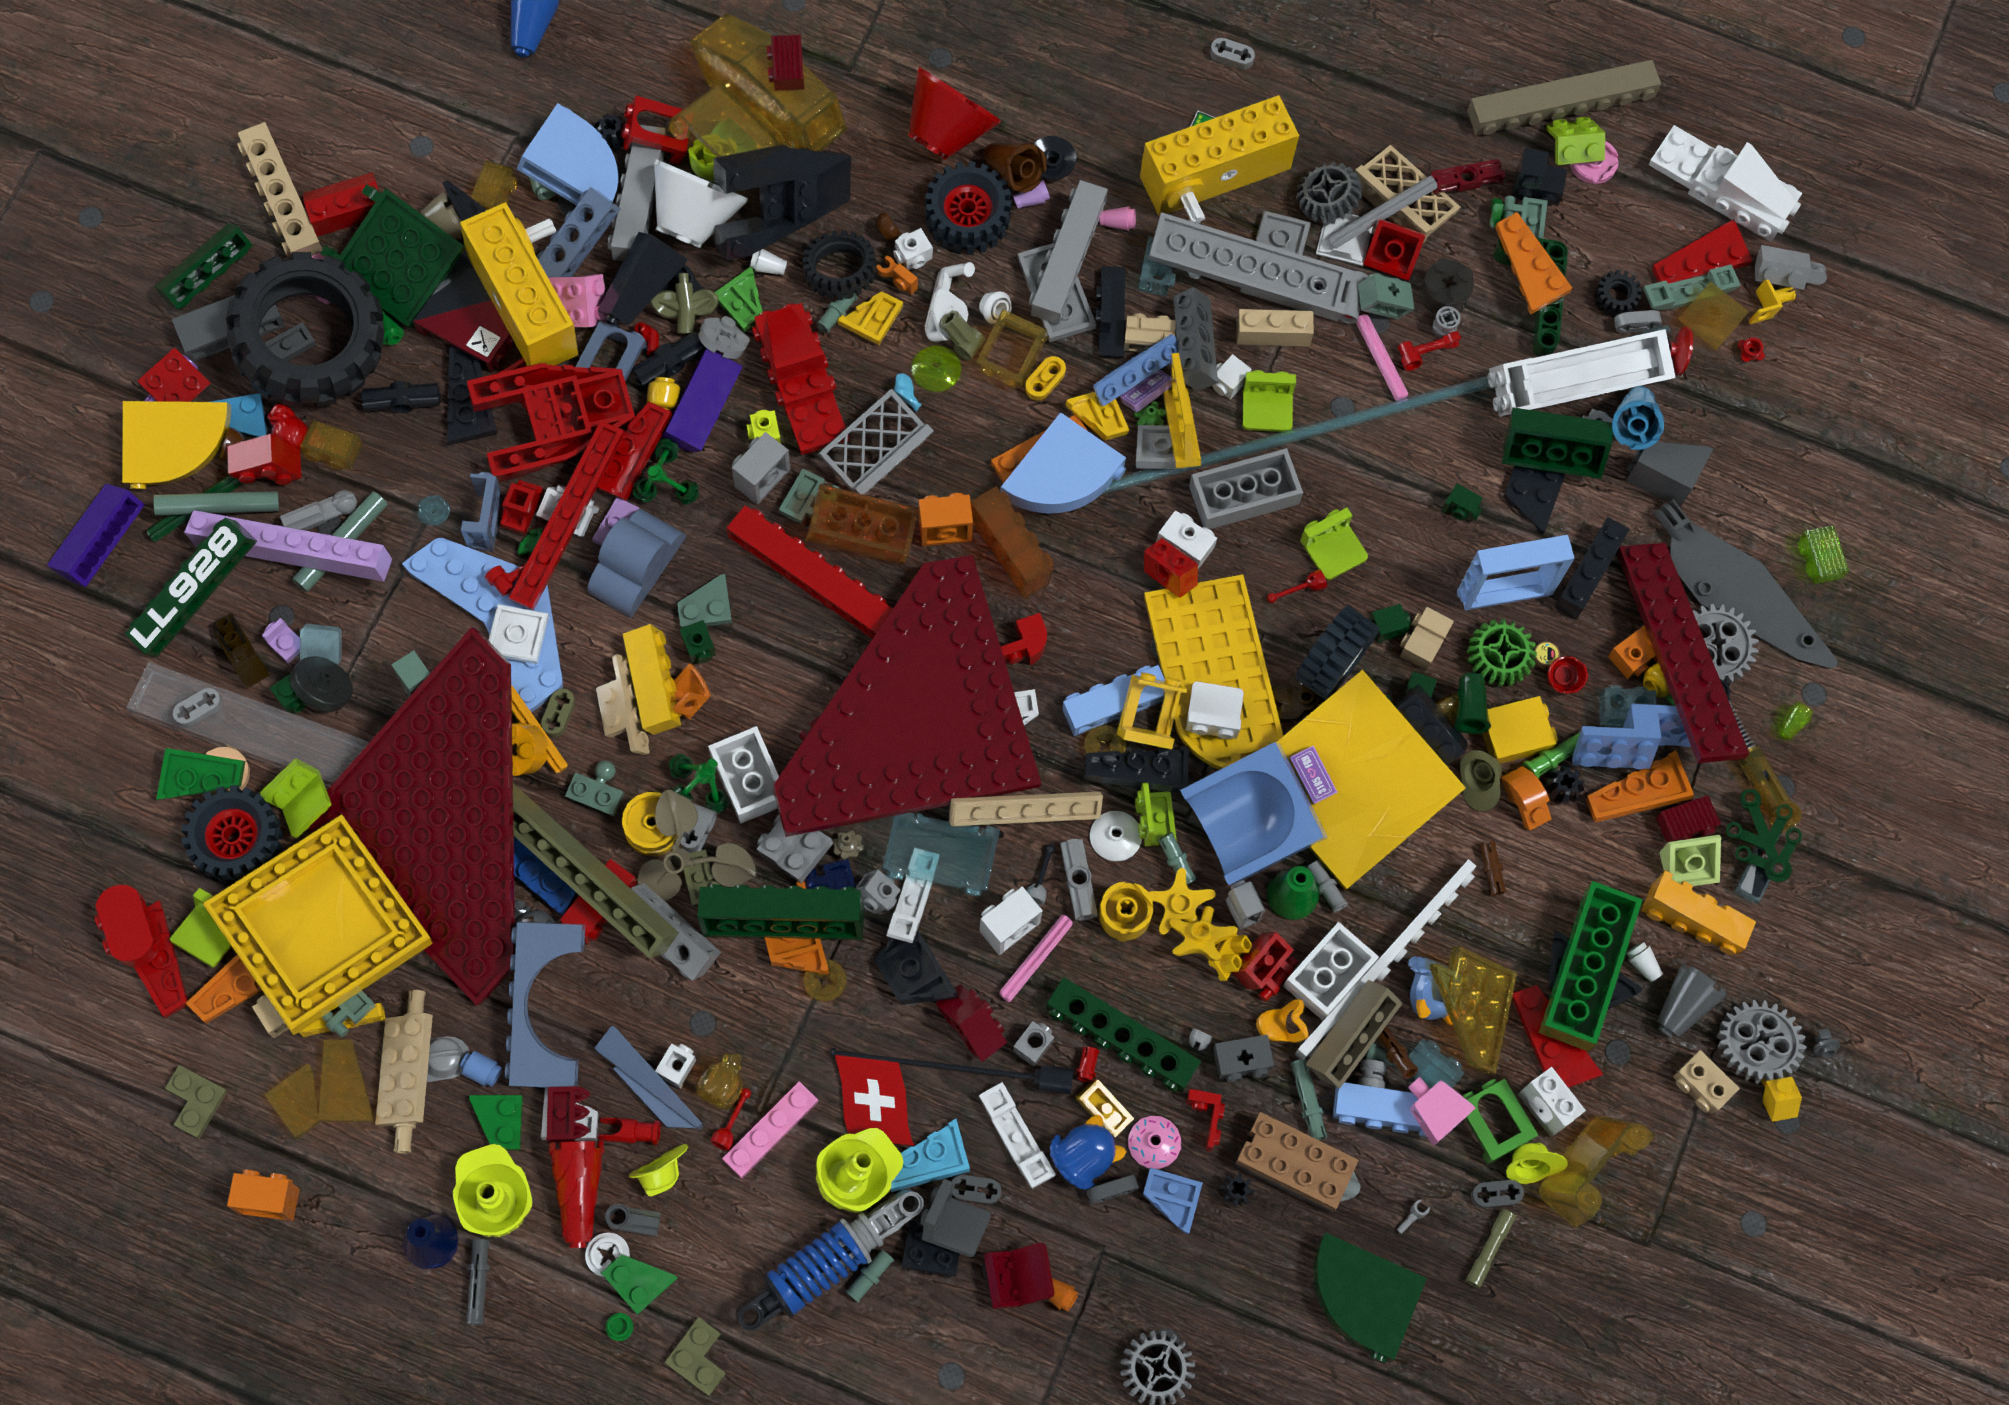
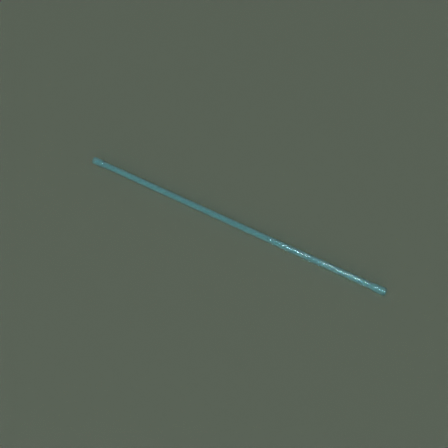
[1101,325,1671,495]

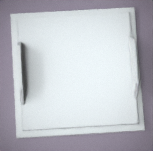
[1316,214,1373,267]

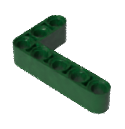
[1493,238,1568,357]

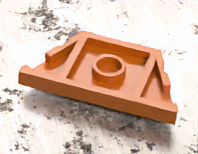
[764,881,829,975]

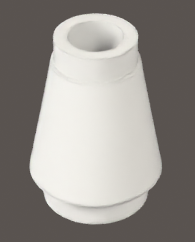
[750,249,787,275]
[1626,941,1663,982]

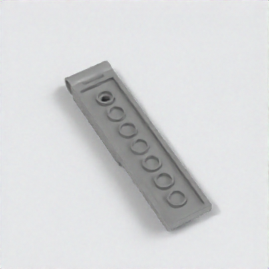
[1148,212,1367,324]

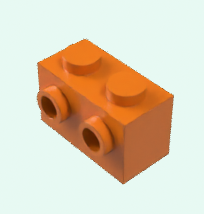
[1608,626,1658,680]

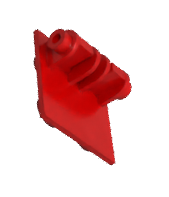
[137,347,211,402]

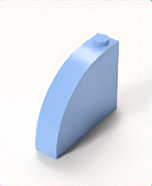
[517,103,618,215]
[1000,413,1126,514]

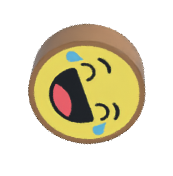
[1533,641,1560,668]

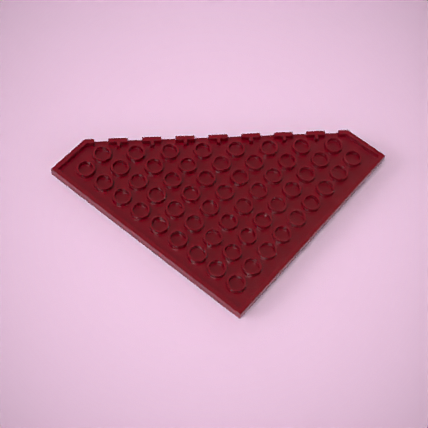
[773,555,1041,837]
[308,627,515,1005]

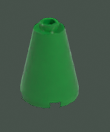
[1266,866,1319,921]

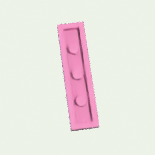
[722,1081,819,1179]

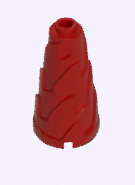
[549,1141,604,1248]

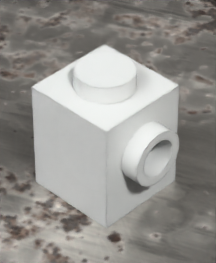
[1212,354,1252,400]

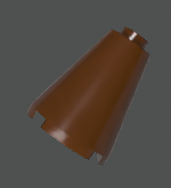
[982,143,1047,193]

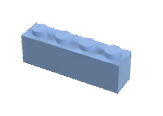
[1062,665,1165,736]
[1332,1082,1427,1137]

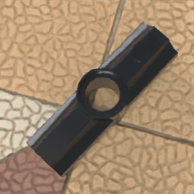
[632,331,706,388]
[361,381,441,413]

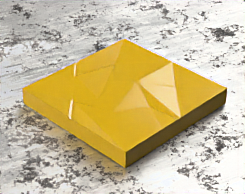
[1277,670,1466,891]
[203,815,432,1036]

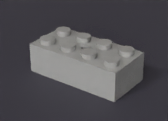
[1189,448,1303,529]

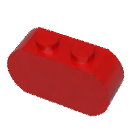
[95,885,160,967]

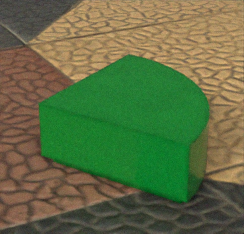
[1489,198,1504,228]
[518,528,543,557]

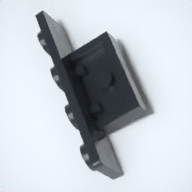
[1095,266,1126,358]

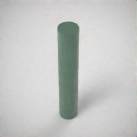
[154,491,279,515]
[292,491,388,592]

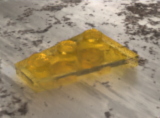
[318,1040,375,1122]

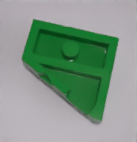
[469,1095,523,1151]
[600,1254,677,1315]

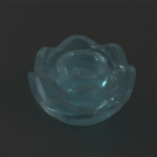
[418,495,450,526]

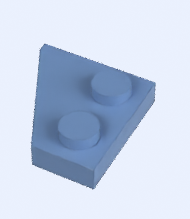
[1143,1168,1203,1235]

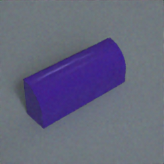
[661,348,743,452]
[47,484,145,587]

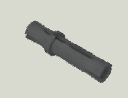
[466,1239,490,1325]

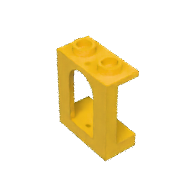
[1117,672,1187,749]

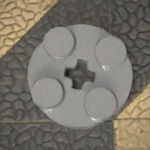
[699,316,750,359]

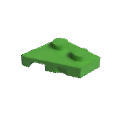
[715,267,763,333]

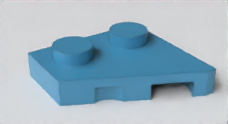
[211,393,268,437]

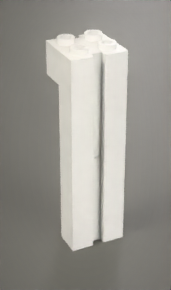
[1488,329,1676,417]

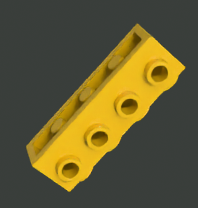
[623,624,682,735]

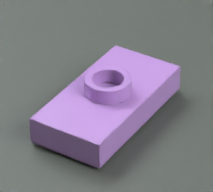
[592,497,639,546]

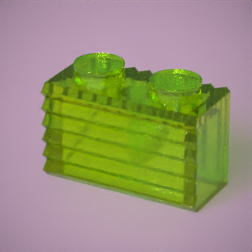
[1798,525,1849,584]

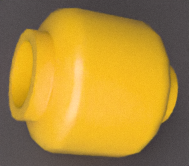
[646,377,680,411]
[1643,662,1670,698]

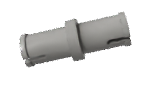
[1307,860,1348,913]

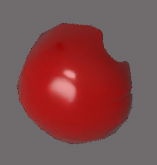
[1547,656,1588,695]

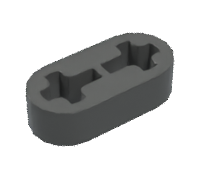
[952,1175,1001,1205]
[1086,1175,1139,1205]
[1471,1180,1524,1209]

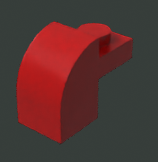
[1001,613,1047,666]

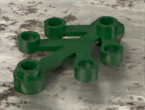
[1726,789,1803,883]

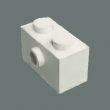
[1156,510,1217,569]

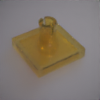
[1678,281,1749,351]

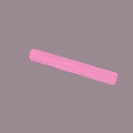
[1356,314,1408,401]
[999,915,1073,1002]

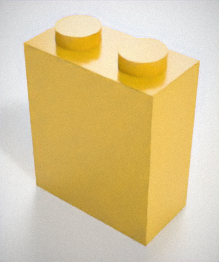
[1482,696,1557,764]

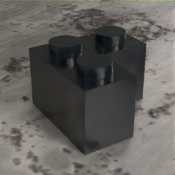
[1511,148,1568,206]

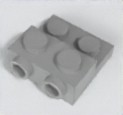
[757,815,833,883]

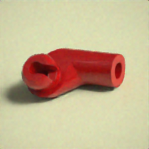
[634,322,659,357]

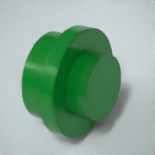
[605,1313,634,1341]

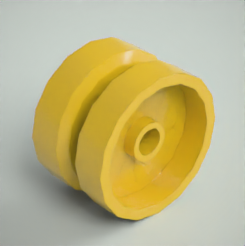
[622,792,677,857]

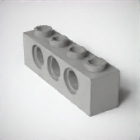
[631,883,721,981]

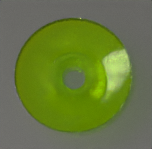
[912,346,961,392]

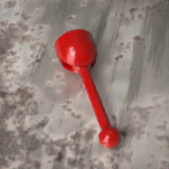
[1267,569,1327,603]
[710,1088,751,1151]

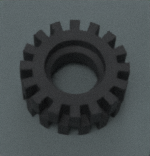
[1594,270,1642,318]

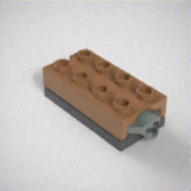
[1234,1112,1361,1214]

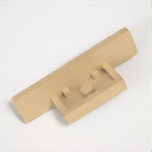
[596,654,650,755]

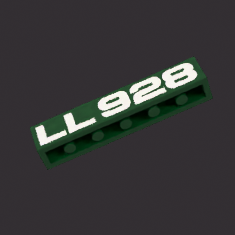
[125,517,257,657]

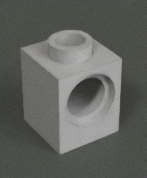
[1013,1021,1054,1067]

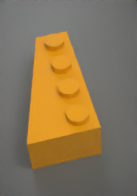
[1641,870,1756,955]

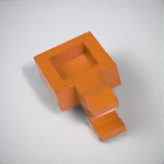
[876,256,918,295]

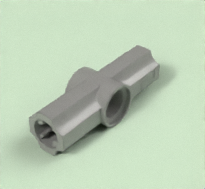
[1060,839,1098,921]

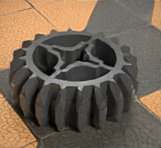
[1296,161,1362,224]

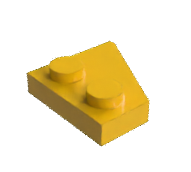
[1066,392,1129,441]

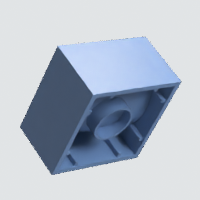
[1180,742,1328,885]

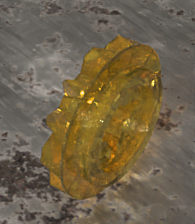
[1085,725,1126,753]
[804,959,846,1002]

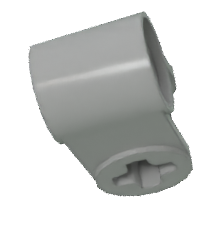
[679,803,717,853]

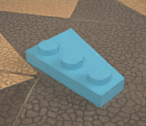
[890,1119,970,1192]

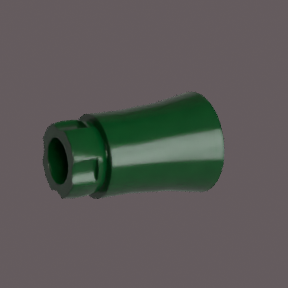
[1454,673,1491,734]

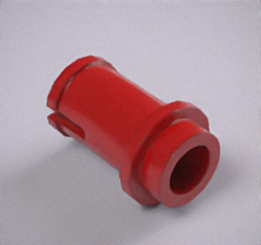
[1075,1047,1099,1083]

